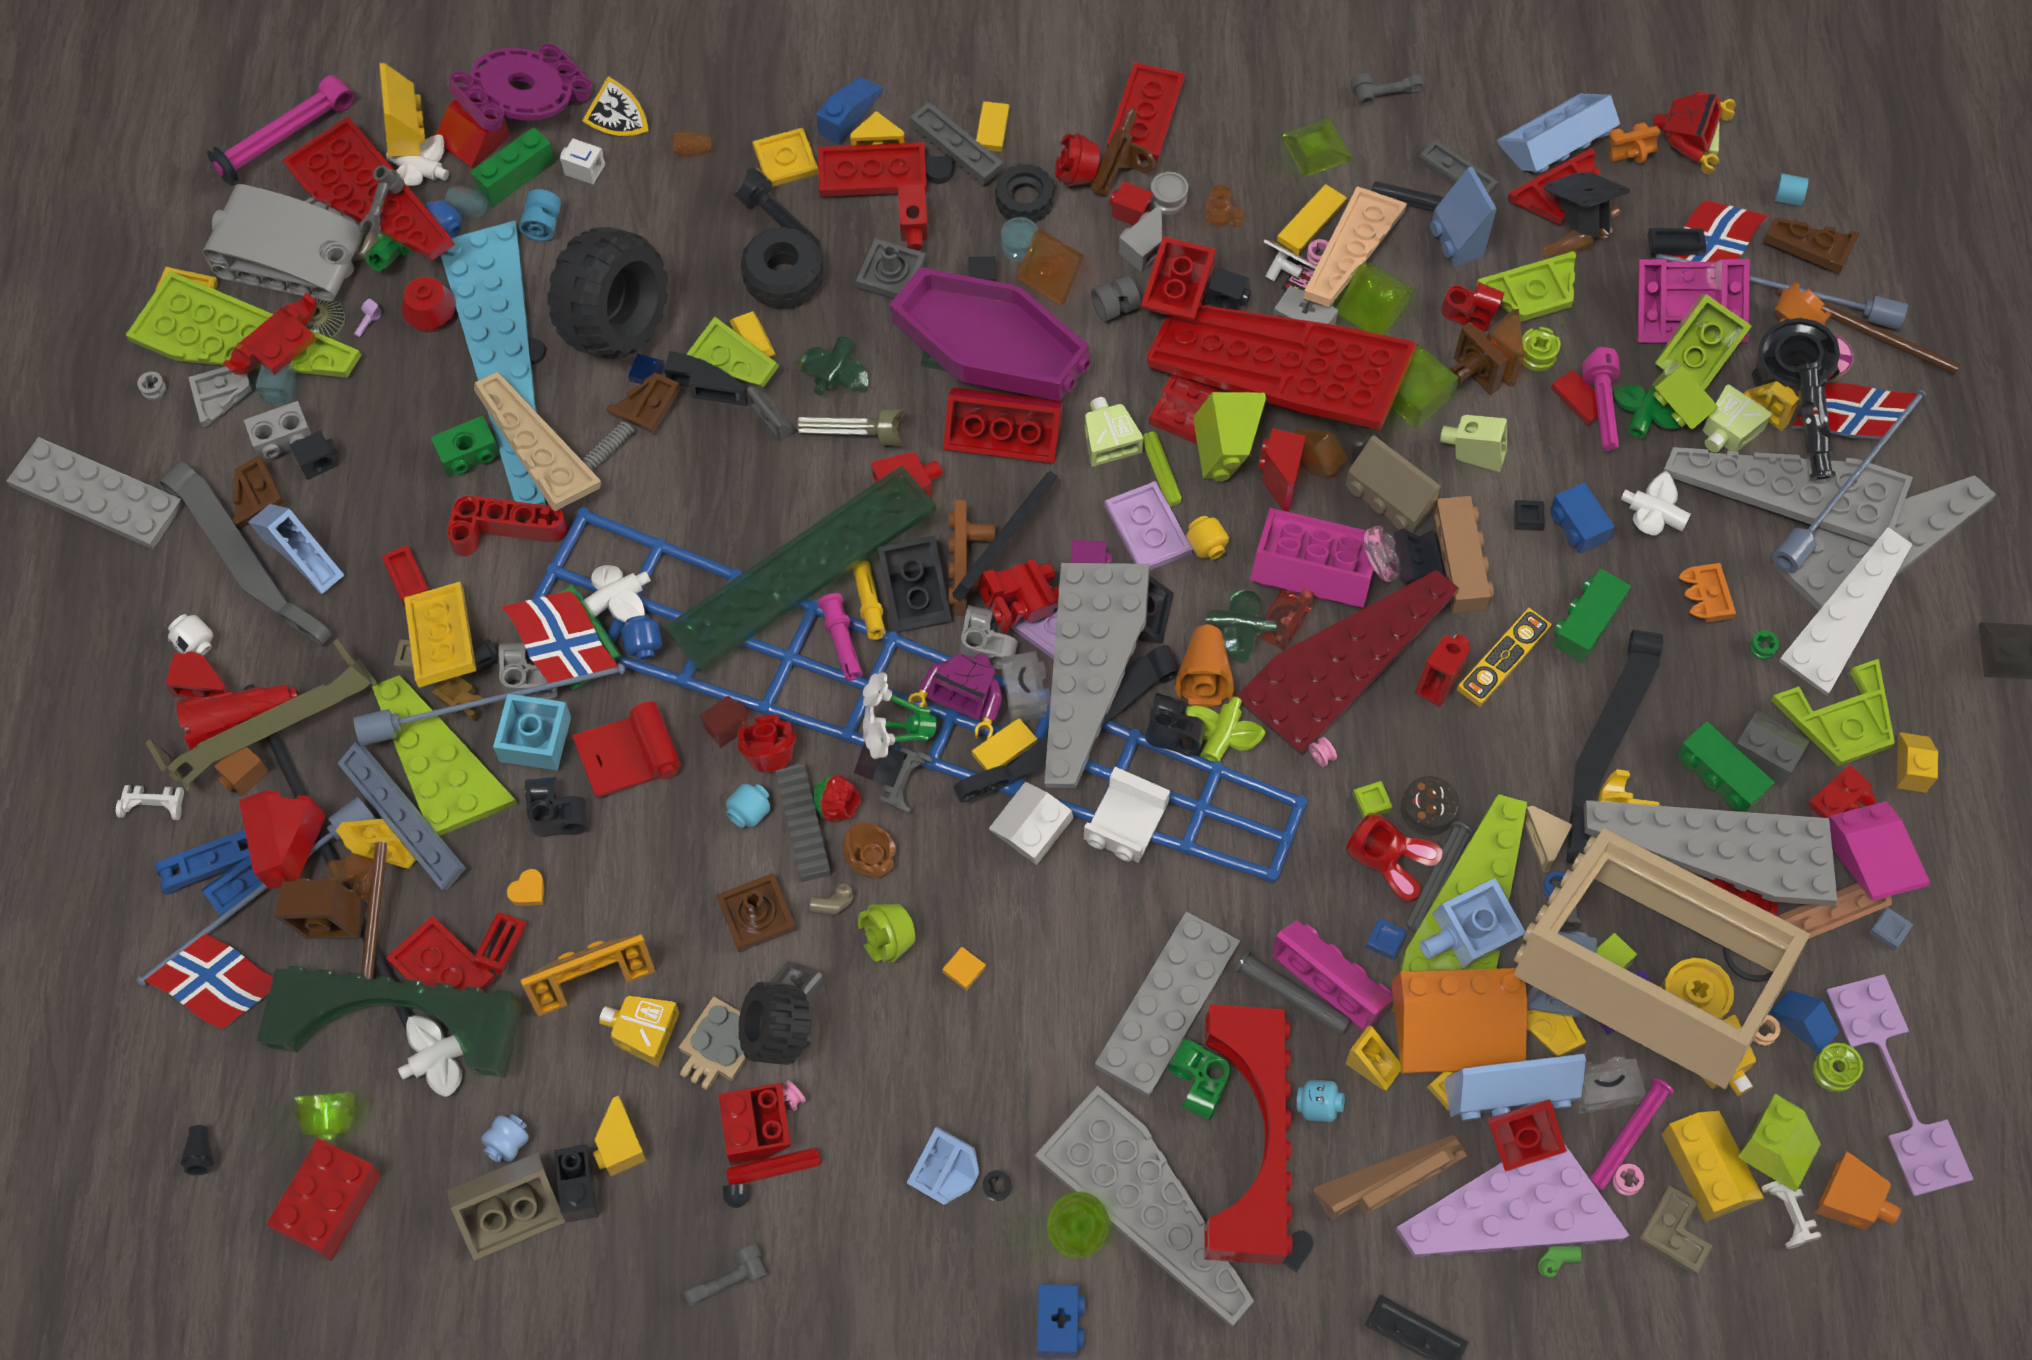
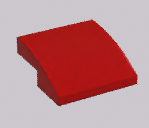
[1148,374,1221,444]

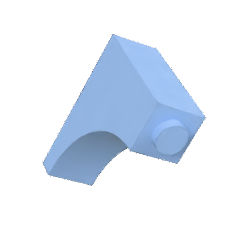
[248,504,344,594]

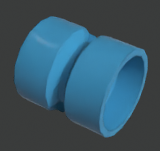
[519,189,561,241]

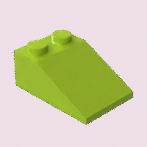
[1655,293,1752,390]

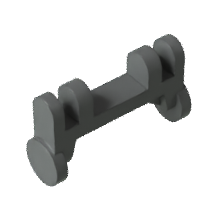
[878,747,933,814]

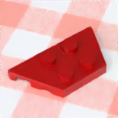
[1508,148,1600,225]

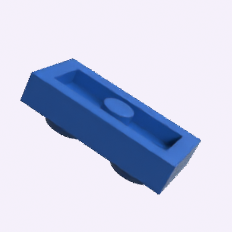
[201,855,263,916]

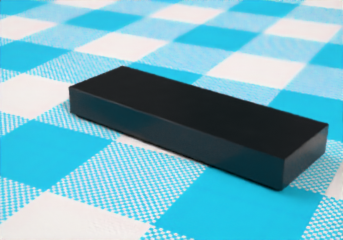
[1364,1295,1469,1360]

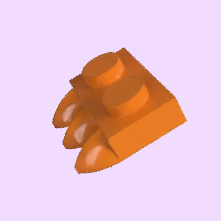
[1679,563,1736,623]

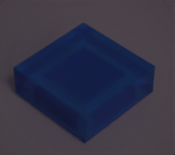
[628,354,665,384]

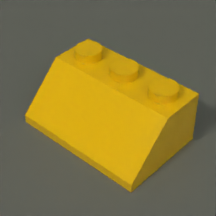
[379,63,425,157]
[1661,1111,1764,1222]

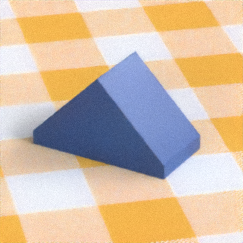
[1769,990,1839,1055]

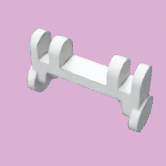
[116,785,184,820]
[1761,1181,1822,1249]

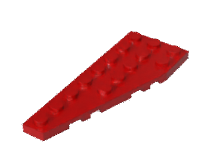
[282,116,455,260]

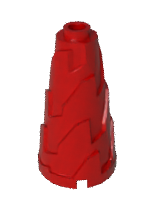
[176,684,299,750]

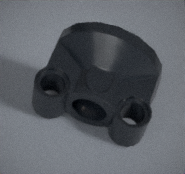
[1752,318,1840,392]

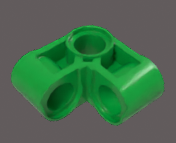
[1167,1039,1230,1121]

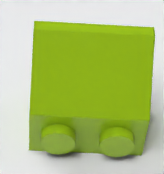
[1652,359,1718,429]
[1738,1094,1821,1192]

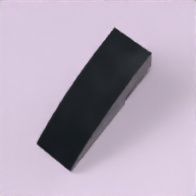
[664,351,747,406]

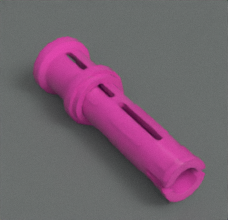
[817,593,863,681]

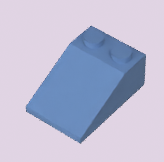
[1430,166,1497,267]

